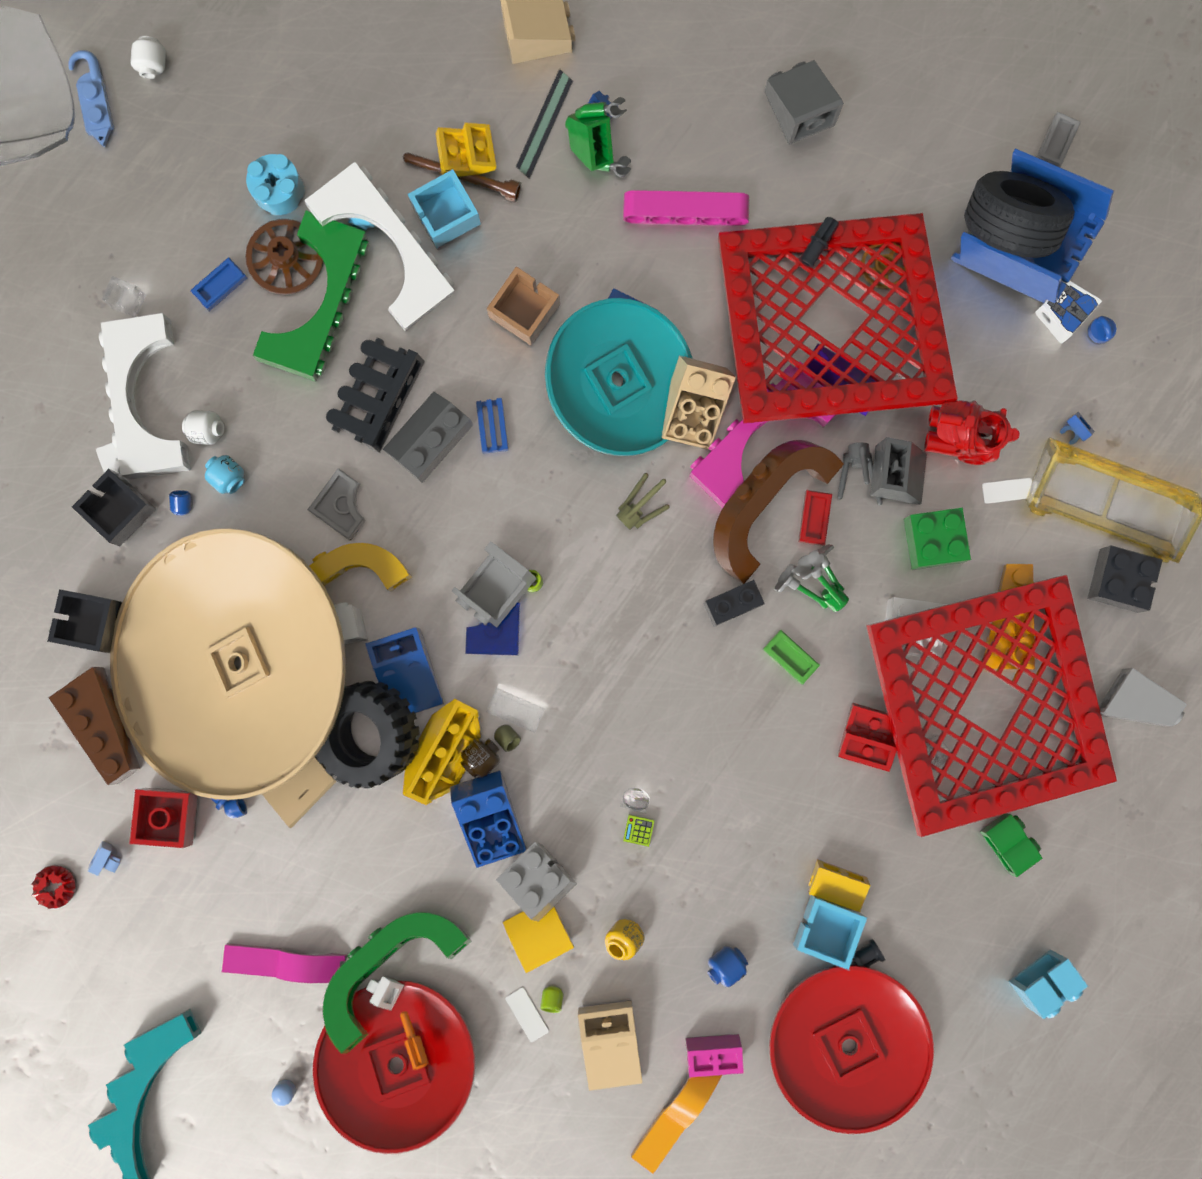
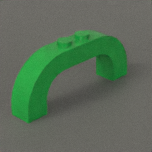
[323,913,472,1054]

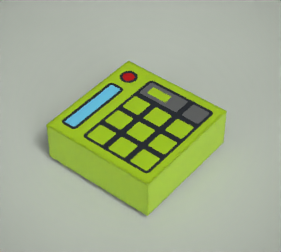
[623,814,655,847]

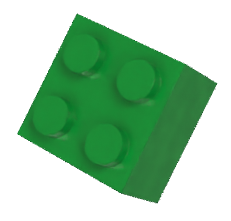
[904,507,971,570]

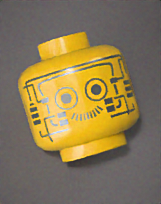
[605,919,645,960]

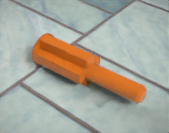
[400,1011,429,1070]

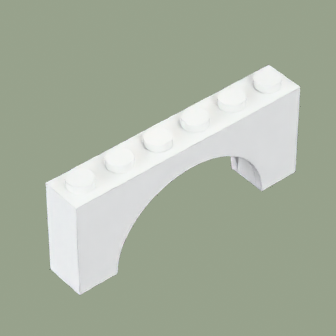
[305,162,454,331]
[99,313,191,480]

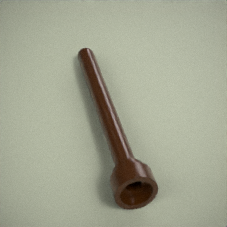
[403,153,521,203]

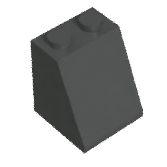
[764,60,844,144]

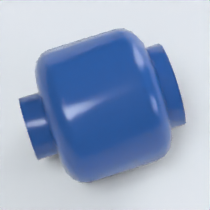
[707,946,748,987]

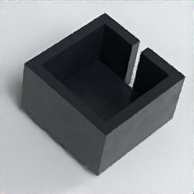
[72,469,156,546]
[1087,545,1162,613]
[47,589,122,653]

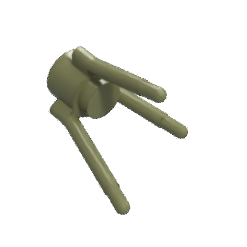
[616,473,670,530]

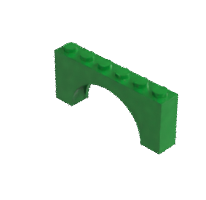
[253,211,370,382]

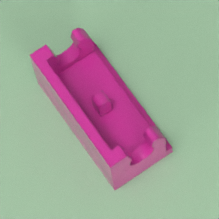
[685,1034,744,1077]

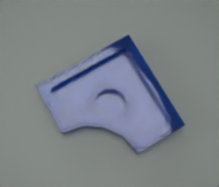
[465,603,520,656]

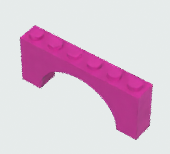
[689,361,836,508]

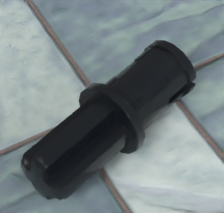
[799,217,839,268]

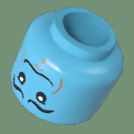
[205,455,245,494]

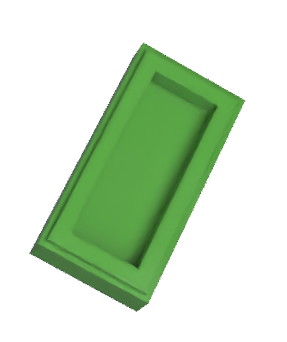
[763,630,820,685]

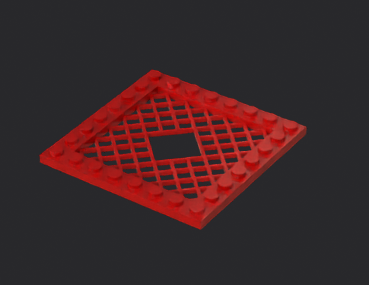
[718,213,958,424]
[866,575,1117,837]

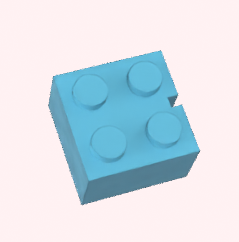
[408,169,481,249]
[793,895,867,970]
[1008,950,1088,1019]

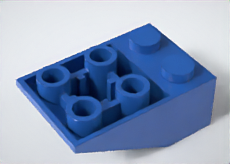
[365,627,444,713]
[450,770,527,868]

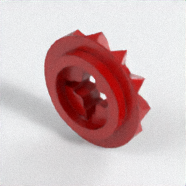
[31,865,75,909]

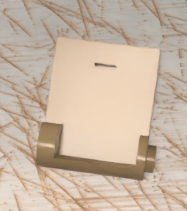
[262,756,337,828]

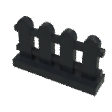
[326,338,425,453]

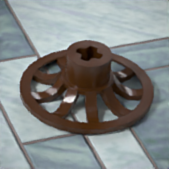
[245,219,323,295]

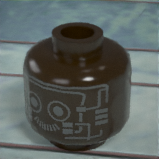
[460,738,500,778]

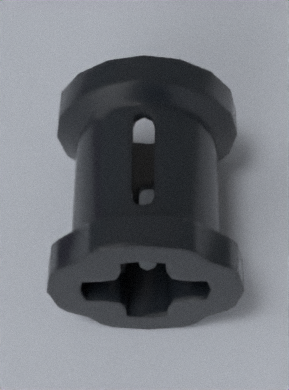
[853,939,885,967]

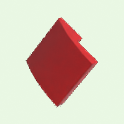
[838,703,897,772]

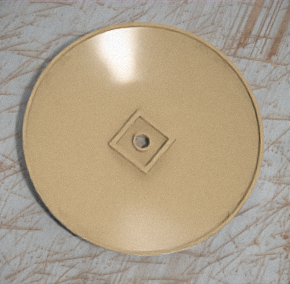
[110,529,346,800]

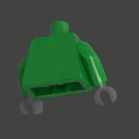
[565,97,631,177]

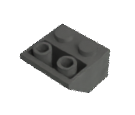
[870,437,927,505]

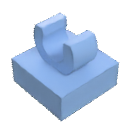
[88,841,120,876]

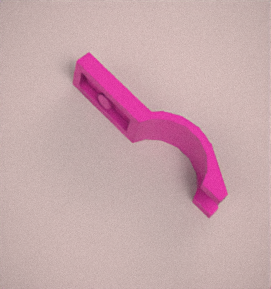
[222,943,346,983]

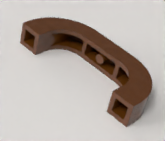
[713,440,844,584]

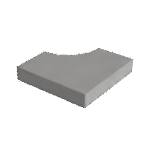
[307,468,366,541]

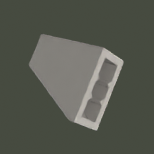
[1099,668,1187,727]

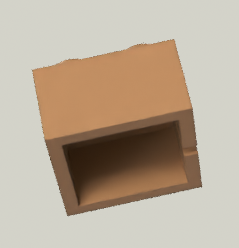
[486,266,560,346]

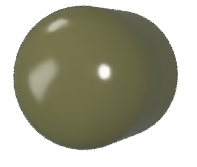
[494,725,521,752]

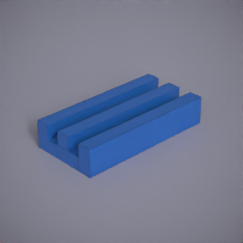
[476,398,509,454]

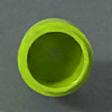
[540,986,563,1013]

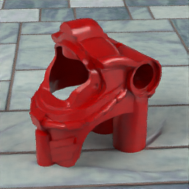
[924,400,1020,465]

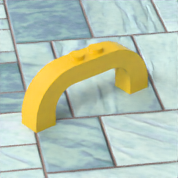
[309,543,413,592]

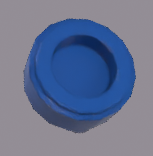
[1088,316,1117,344]

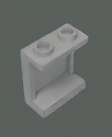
[452,542,537,627]

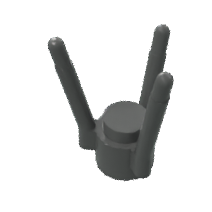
[838,442,883,505]

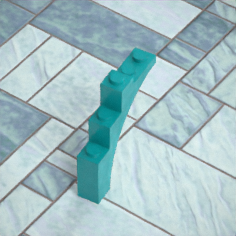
[88,1009,202,1179]

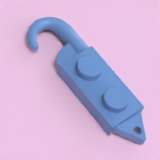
[68,50,114,147]

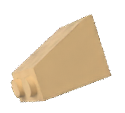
[500,0,576,64]

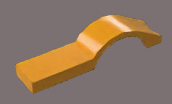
[631,1075,722,1174]

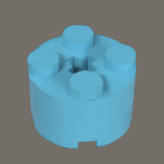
[246,154,305,215]

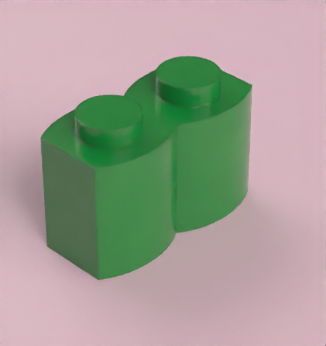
[980,813,1043,877]

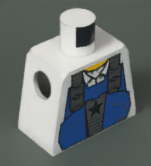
[1035,281,1102,344]

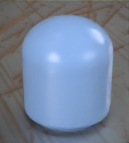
[272,1080,296,1106]

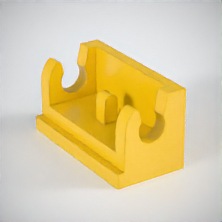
[808,859,870,913]

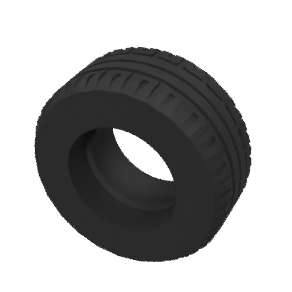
[964,171,1075,258]

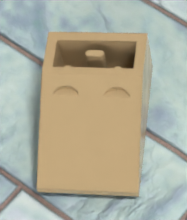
[662,355,736,449]
[578,1000,642,1091]

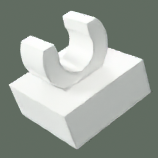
[366,976,404,1010]

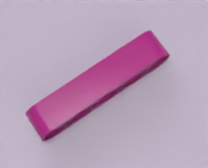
[623,190,749,226]

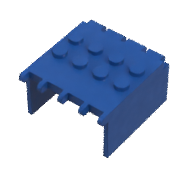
[951,148,1114,303]

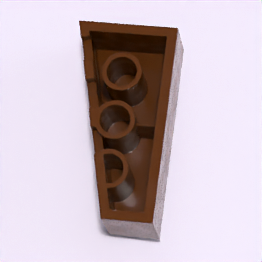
[48,667,141,786]

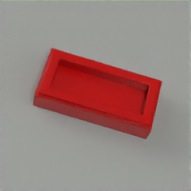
[798,490,832,546]

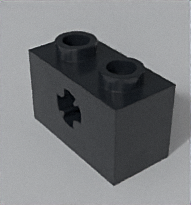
[703,580,765,627]

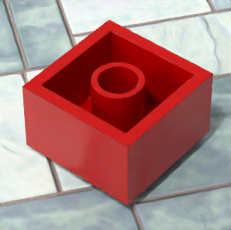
[129,788,198,848]

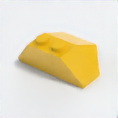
[403,699,481,805]

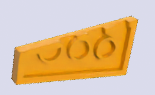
[984,564,1035,670]

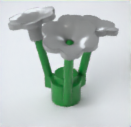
[774,544,849,612]

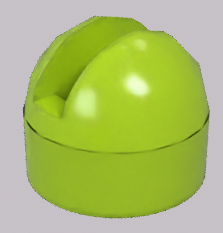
[527,570,543,592]

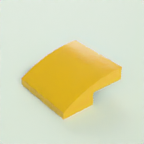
[436,123,497,176]
[503,906,574,973]

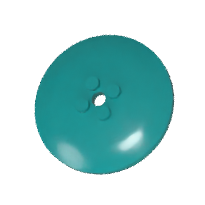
[545,298,693,456]

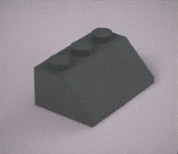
[383,392,473,483]

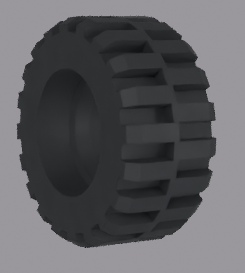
[316,681,420,789]

